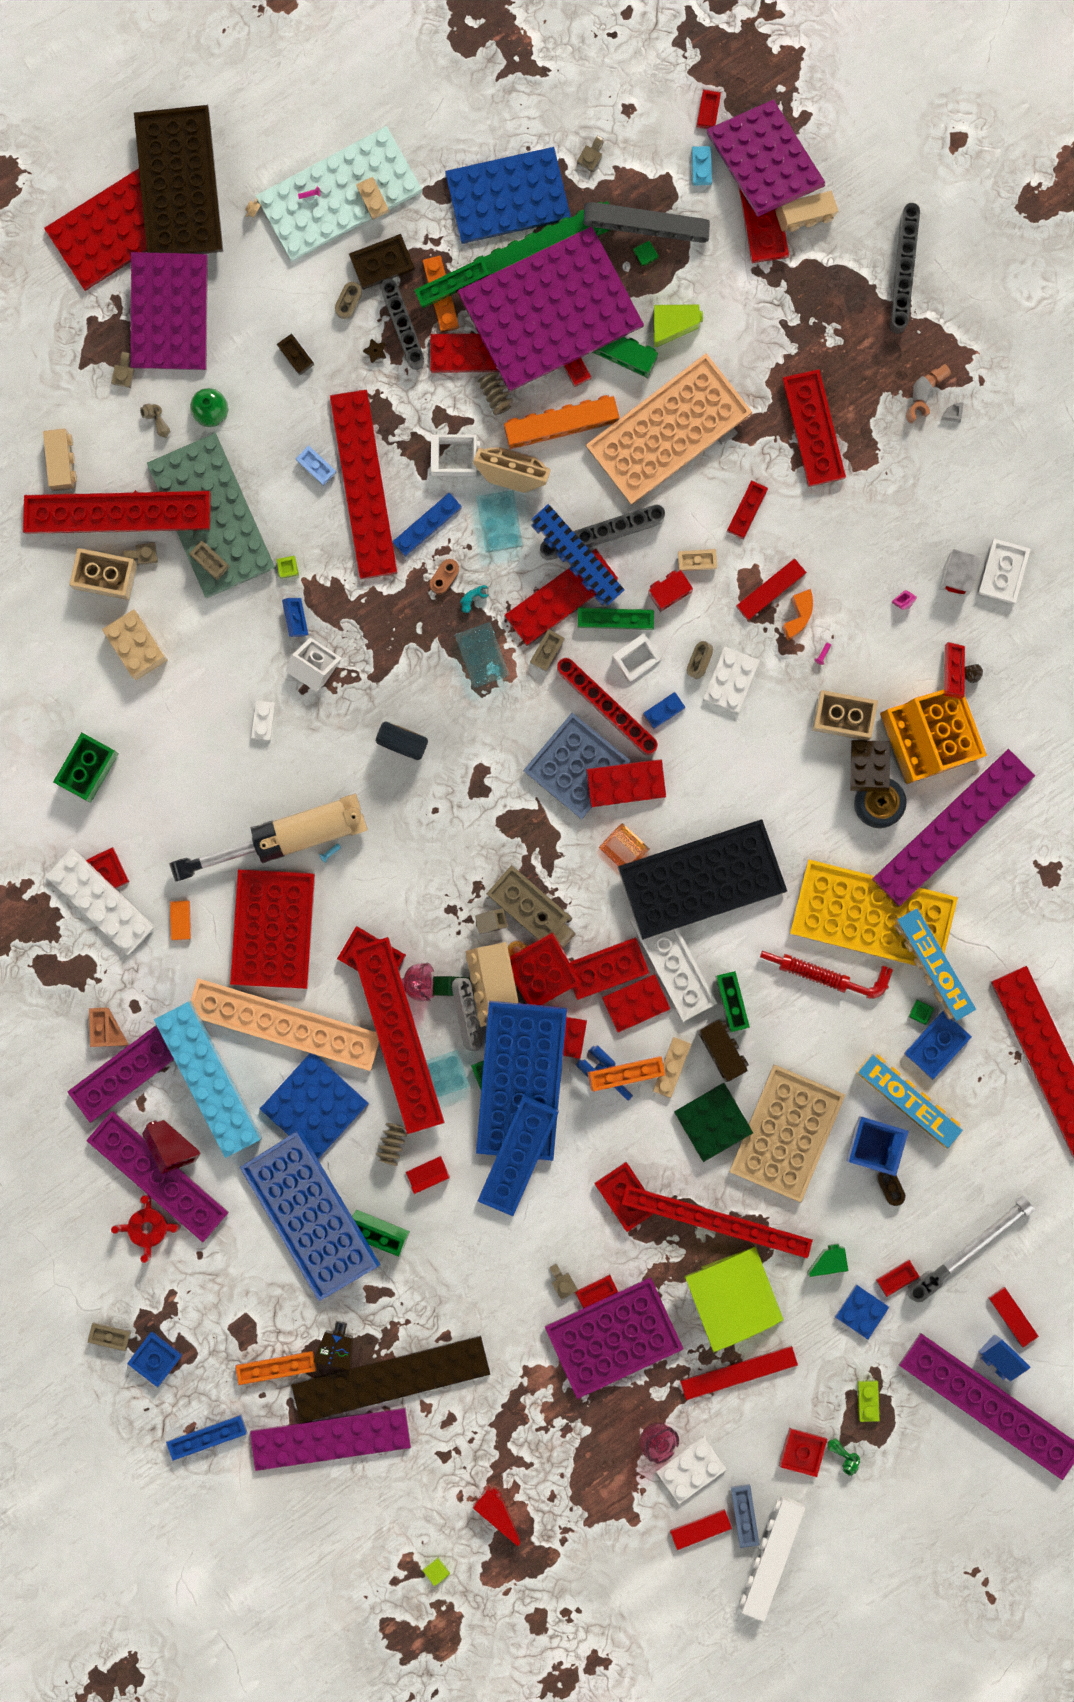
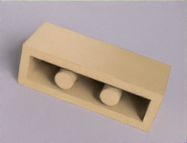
[775,190,839,232]
[43,428,77,491]

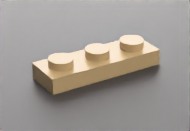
[653,1037,691,1098]

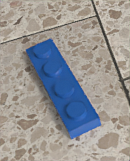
[392,493,462,557]
[166,1415,248,1461]

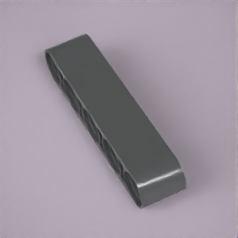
[381,279,424,370]

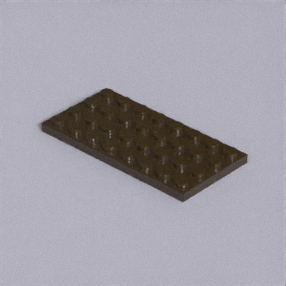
[134,105,224,254]

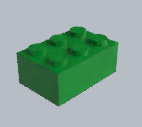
[53,732,119,803]

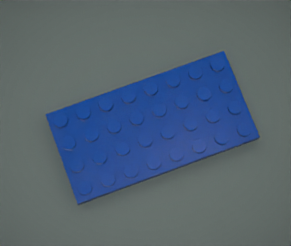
[476,1001,567,1161]
[240,1130,381,1301]

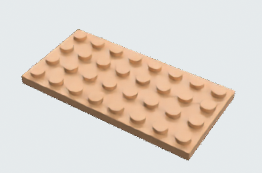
[586,353,752,505]

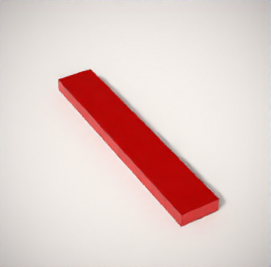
[680,1346,798,1400]

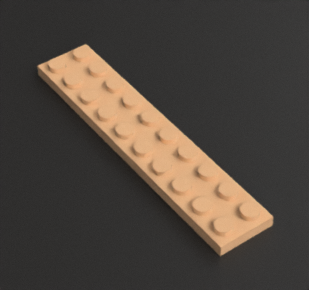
[191,978,380,1071]

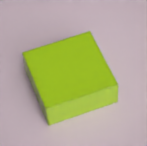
[276,555,299,579]
[422,1557,450,1586]

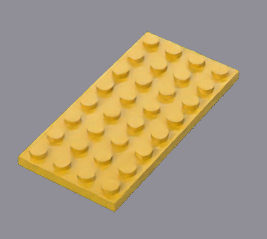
[790,859,958,966]

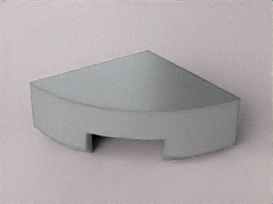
[941,402,964,423]

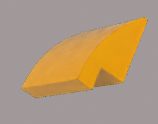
[880,690,987,785]

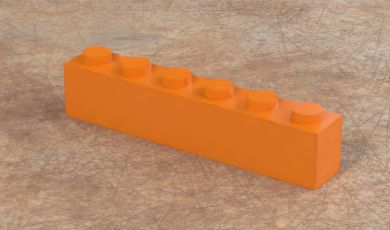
[504,395,620,450]

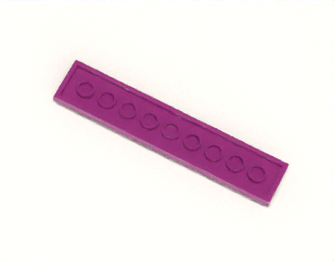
[872,748,1035,906]
[898,1333,1074,1480]

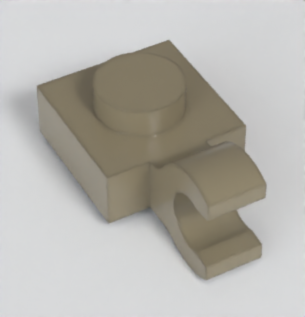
[577,135,604,172]
[111,352,134,388]
[123,542,158,565]
[550,1264,578,1300]

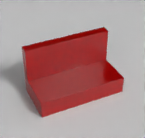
[406,1156,450,1194]

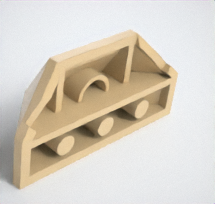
[473,447,551,493]

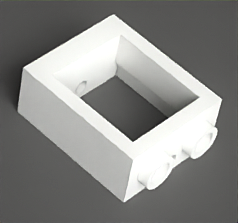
[431,435,481,477]

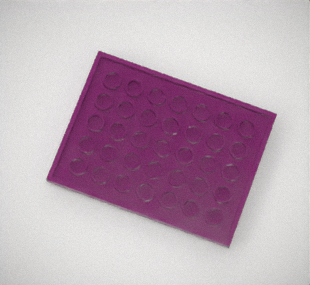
[458,226,644,392]

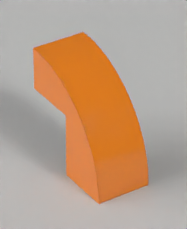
[782,589,813,641]

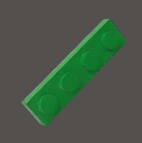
[415,257,490,308]
[577,608,654,630]

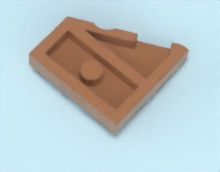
[89,1008,128,1047]

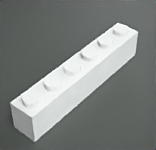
[739,1496,805,1622]

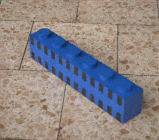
[530,504,625,606]

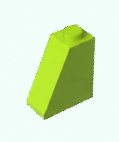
[653,304,703,347]

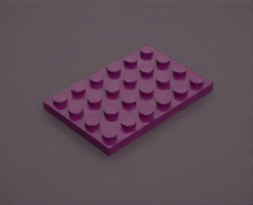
[707,99,825,217]
[131,252,208,370]
[544,1277,684,1399]

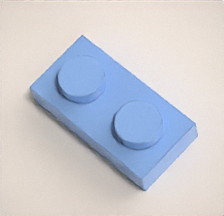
[296,445,336,486]

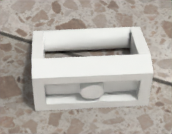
[612,633,661,682]

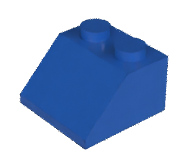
[978,1335,1030,1382]

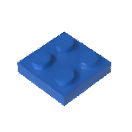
[835,1284,889,1339]
[127,1331,182,1388]

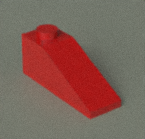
[472,1486,521,1546]

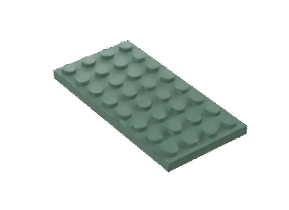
[147,433,275,599]

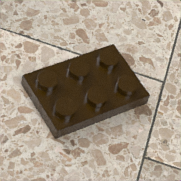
[349,234,415,290]
[850,740,890,792]

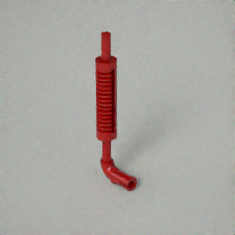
[760,950,893,999]

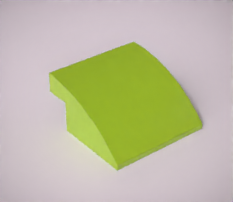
[684,1246,784,1352]

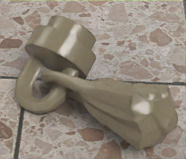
[140,404,171,438]

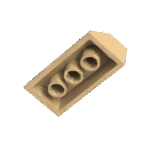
[465,942,519,1027]

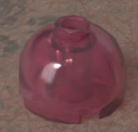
[402,962,434,1002]
[639,1422,679,1464]

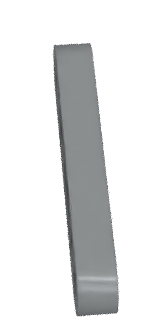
[452,978,482,1051]

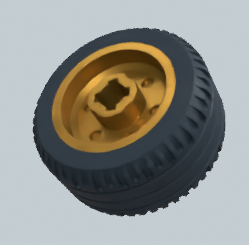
[375,721,428,760]
[854,779,907,828]

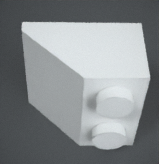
[285,637,342,692]

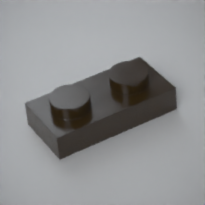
[277,333,314,376]

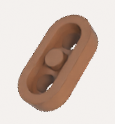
[430,559,459,595]

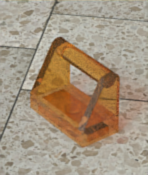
[599,823,650,866]

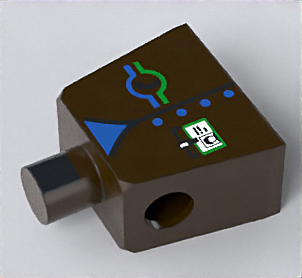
[313,1321,353,1370]

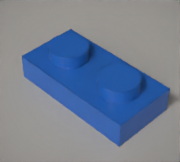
[282,598,309,637]
[643,692,686,729]

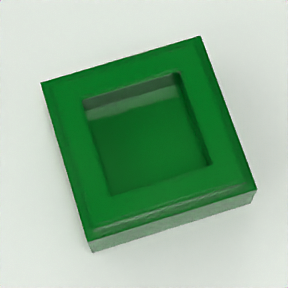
[633,240,659,267]
[908,1000,934,1025]

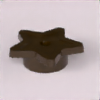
[363,339,386,363]

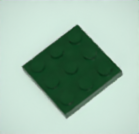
[674,1082,754,1162]

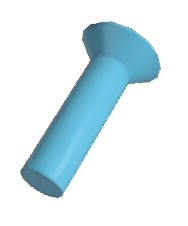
[319,843,341,863]

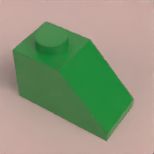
[807,1244,849,1277]

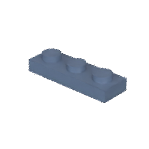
[730,1484,760,1548]

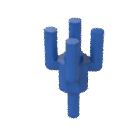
[575,1045,633,1101]

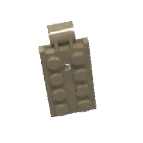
[486,865,576,948]

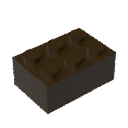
[697,1019,749,1082]

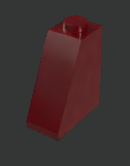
[142,1120,201,1174]

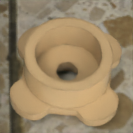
[245,198,261,218]

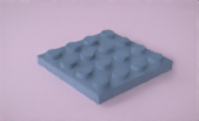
[523,713,631,820]

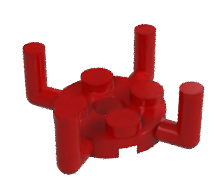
[111,1195,180,1263]

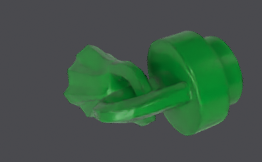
[827,1438,860,1476]

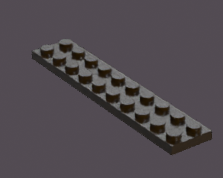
[291,1335,491,1423]

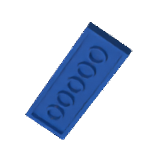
[477,1095,559,1216]

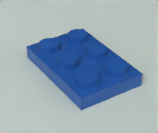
[904,1011,972,1080]

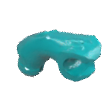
[460,585,489,613]

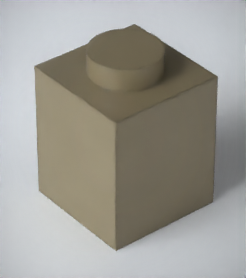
[475,909,508,934]

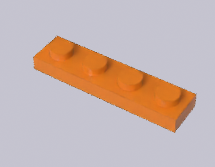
[423,255,459,333]
[587,1056,665,1092]
[235,1351,316,1385]

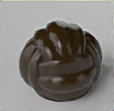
[965,664,983,683]

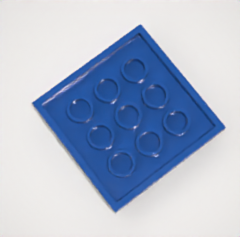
[260,1053,369,1159]

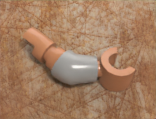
[906,364,951,423]

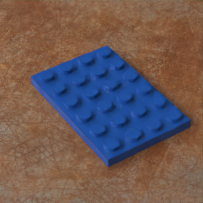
[445,147,571,244]

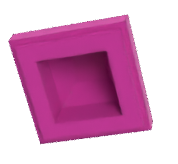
[891,590,917,610]

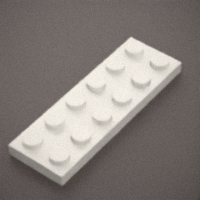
[46,848,155,955]
[629,917,717,1022]

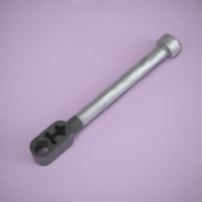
[907,1195,1035,1302]

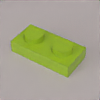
[858,1380,880,1422]

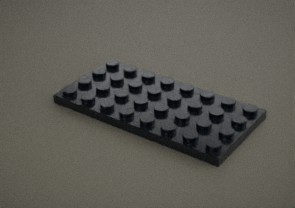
[617,819,787,940]

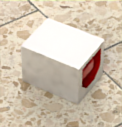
[939,549,981,597]

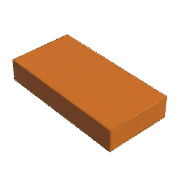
[170,901,191,940]

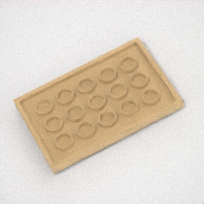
[729,1064,845,1202]

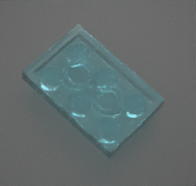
[476,490,523,553]
[455,622,510,689]
[426,1050,470,1097]

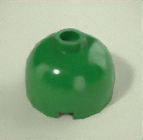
[190,388,229,427]

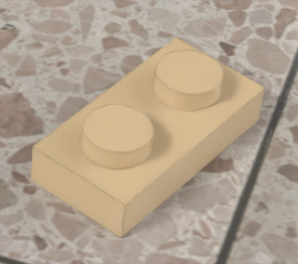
[356,177,389,220]
[678,549,717,571]

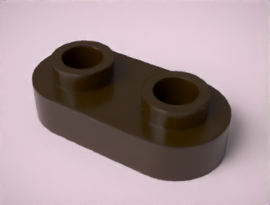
[877,1171,906,1206]

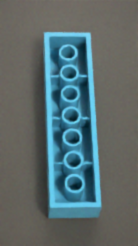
[154,1001,262,1158]

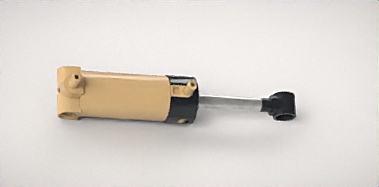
[169,793,368,882]

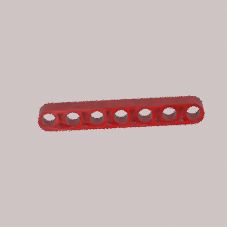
[557,658,658,756]

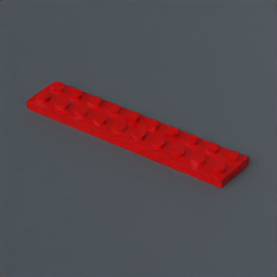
[330,389,398,580]
[23,491,211,534]
[351,937,445,1134]
[991,966,1074,1158]

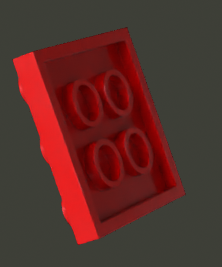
[509,932,582,1005]

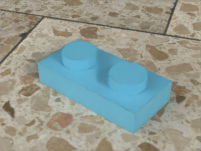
[692,146,712,186]

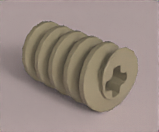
[477,372,513,415]
[375,1123,408,1166]

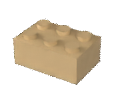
[69,548,137,600]
[102,609,168,680]
[812,690,878,741]

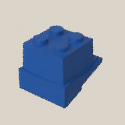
[846,1116,909,1176]

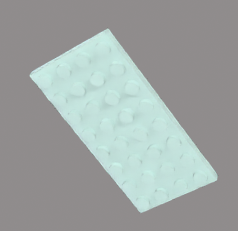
[256,126,422,262]

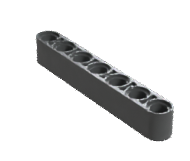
[583,202,710,243]
[889,203,920,334]
[540,505,665,560]

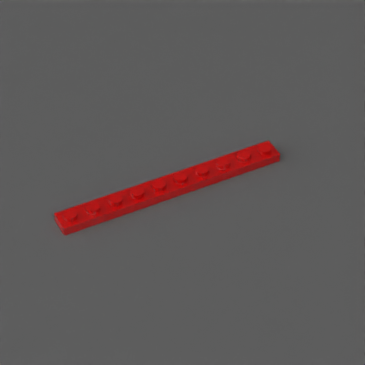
[621,1185,813,1259]

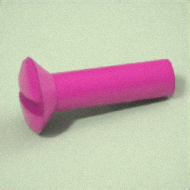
[298,186,321,199]
[814,643,831,665]

